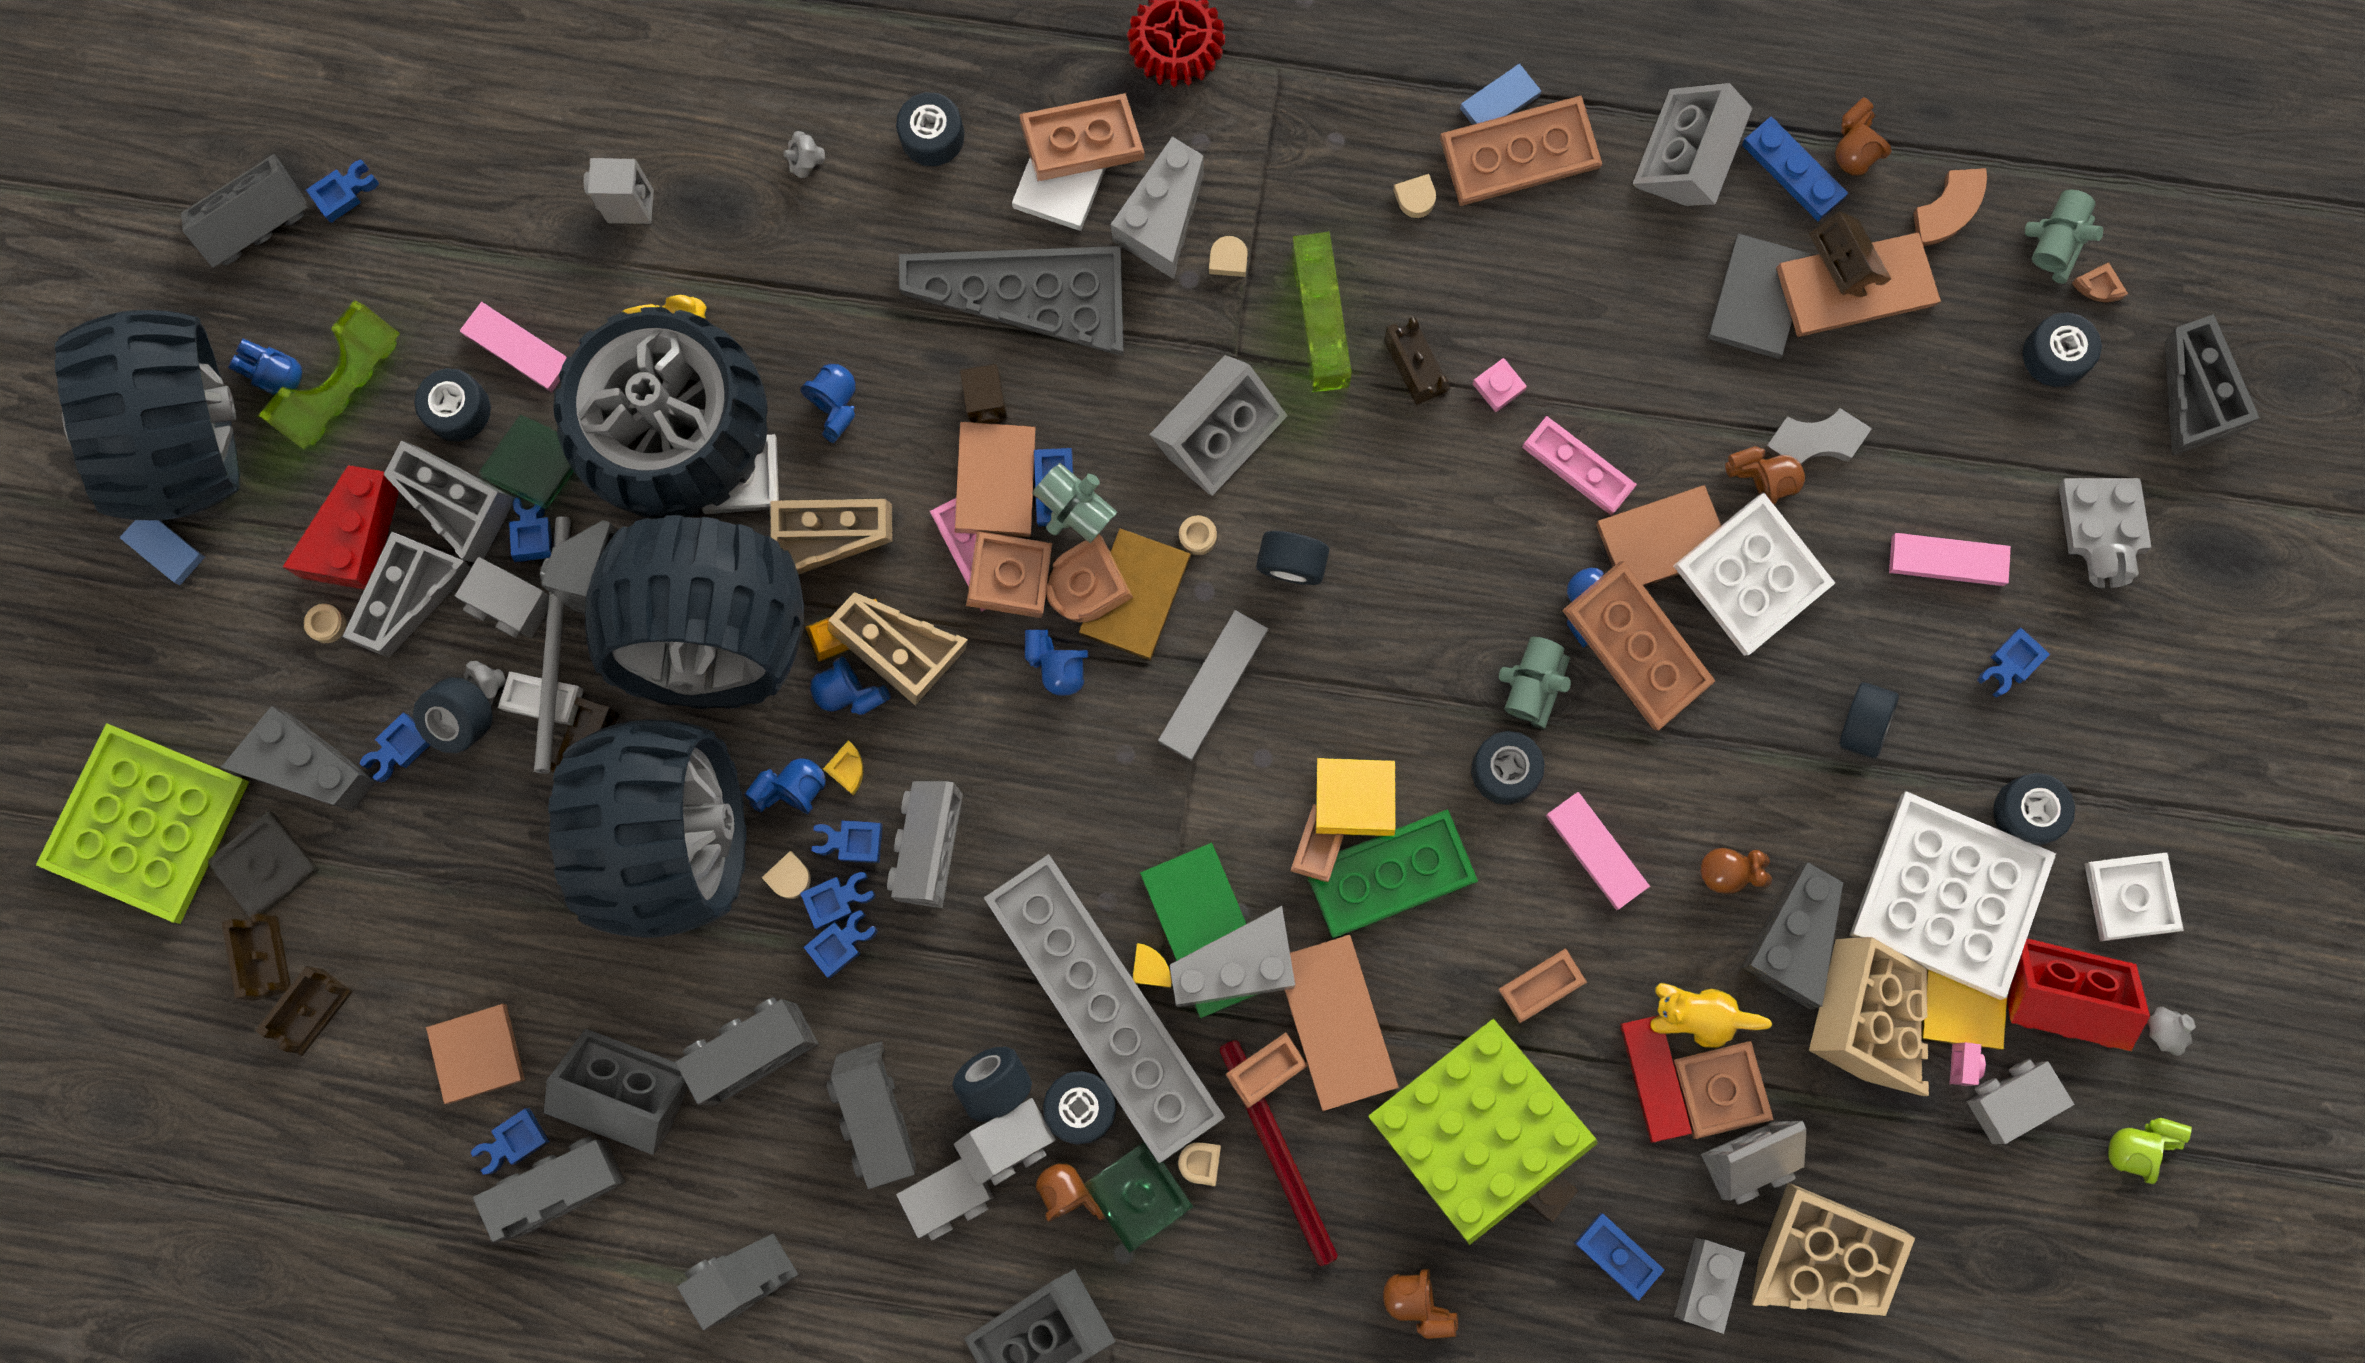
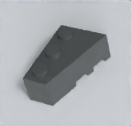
[677,1233,799,1331]

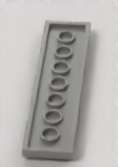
[984,854,1225,1163]

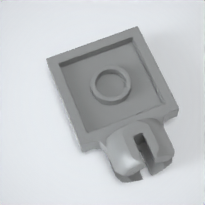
[2059,478,2152,588]

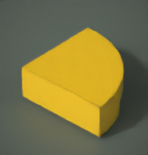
[823,740,863,796]
[1133,943,1172,988]

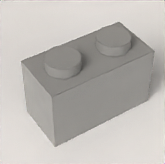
[584,158,654,224]
[455,557,549,639]
[1966,1059,2075,1144]
[954,1098,1056,1187]
[896,1159,994,1241]
[1674,1238,1745,1334]

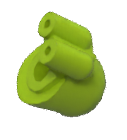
[2108,1118,2192,1185]

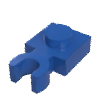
[306,160,379,223]
[509,495,552,562]
[1977,627,2050,698]
[359,712,430,783]
[812,821,883,863]
[800,872,876,930]
[804,910,878,979]
[471,1108,550,1174]

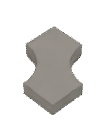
[1765,408,1872,465]

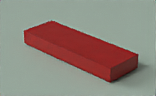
[1620,1015,1692,1142]

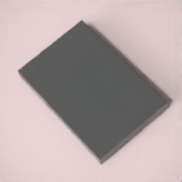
[1707,233,1810,359]

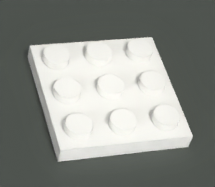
[1673,493,1835,656]

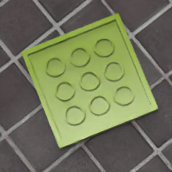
[36,723,249,924]
[1369,1019,1598,1245]

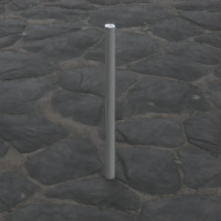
[534,517,571,773]

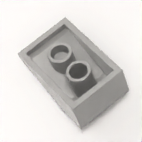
[1701,1121,1806,1204]

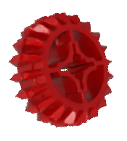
[1127,0,1225,88]

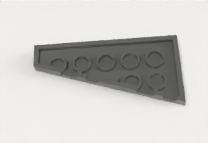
[899,246,1124,357]

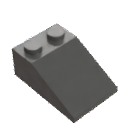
[964,1269,1116,1363]

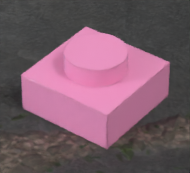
[1473,358,1527,412]
[1950,1042,1986,1086]

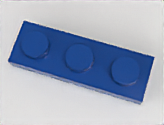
[1742,116,1848,222]

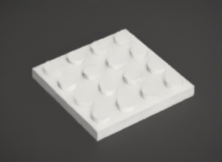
[1849,791,2056,1000]

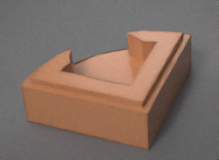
[2072,262,2128,302]

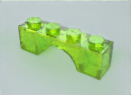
[1291,232,1352,392]
[258,300,400,450]

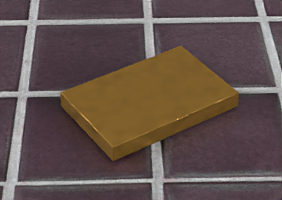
[1079,528,1191,661]

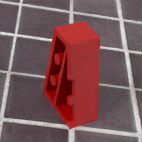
[283,465,399,590]

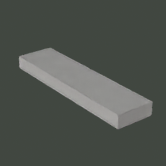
[1158,610,1268,761]

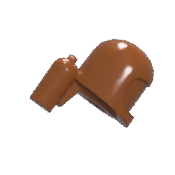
[1835,97,1892,176]
[1725,446,1805,505]
[1701,848,1772,894]
[1036,1163,1116,1222]
[1383,1269,1458,1339]

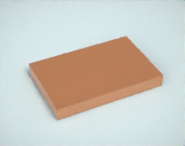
[1020,93,1144,182]
[954,422,1035,537]
[1596,485,1721,587]

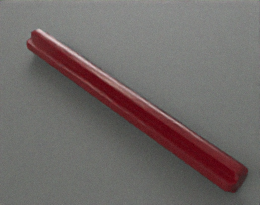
[1219,1040,1338,1266]

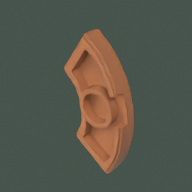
[1913,168,1987,247]

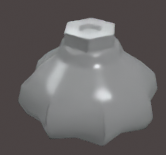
[784,131,825,178]
[463,661,506,705]
[2147,1007,2196,1056]

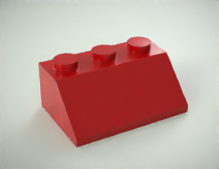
[2007,939,2150,1051]

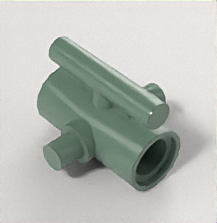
[2025,189,2103,284]
[1032,463,1118,543]
[1499,637,1571,729]

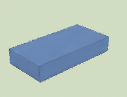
[1460,63,1541,125]
[120,520,205,585]

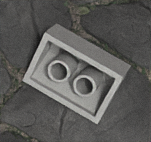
[1633,83,1752,206]
[1149,355,1288,496]
[887,781,963,908]

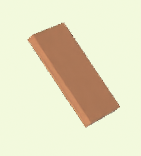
[1440,95,1602,206]
[1776,232,1941,337]
[1562,561,1715,730]
[1284,935,1399,1111]

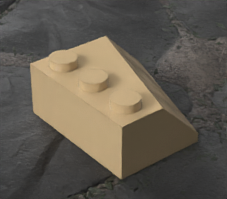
[1809,937,1929,1096]
[1751,1183,1915,1316]

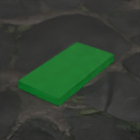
[1307,809,1478,940]
[1140,843,1258,1019]

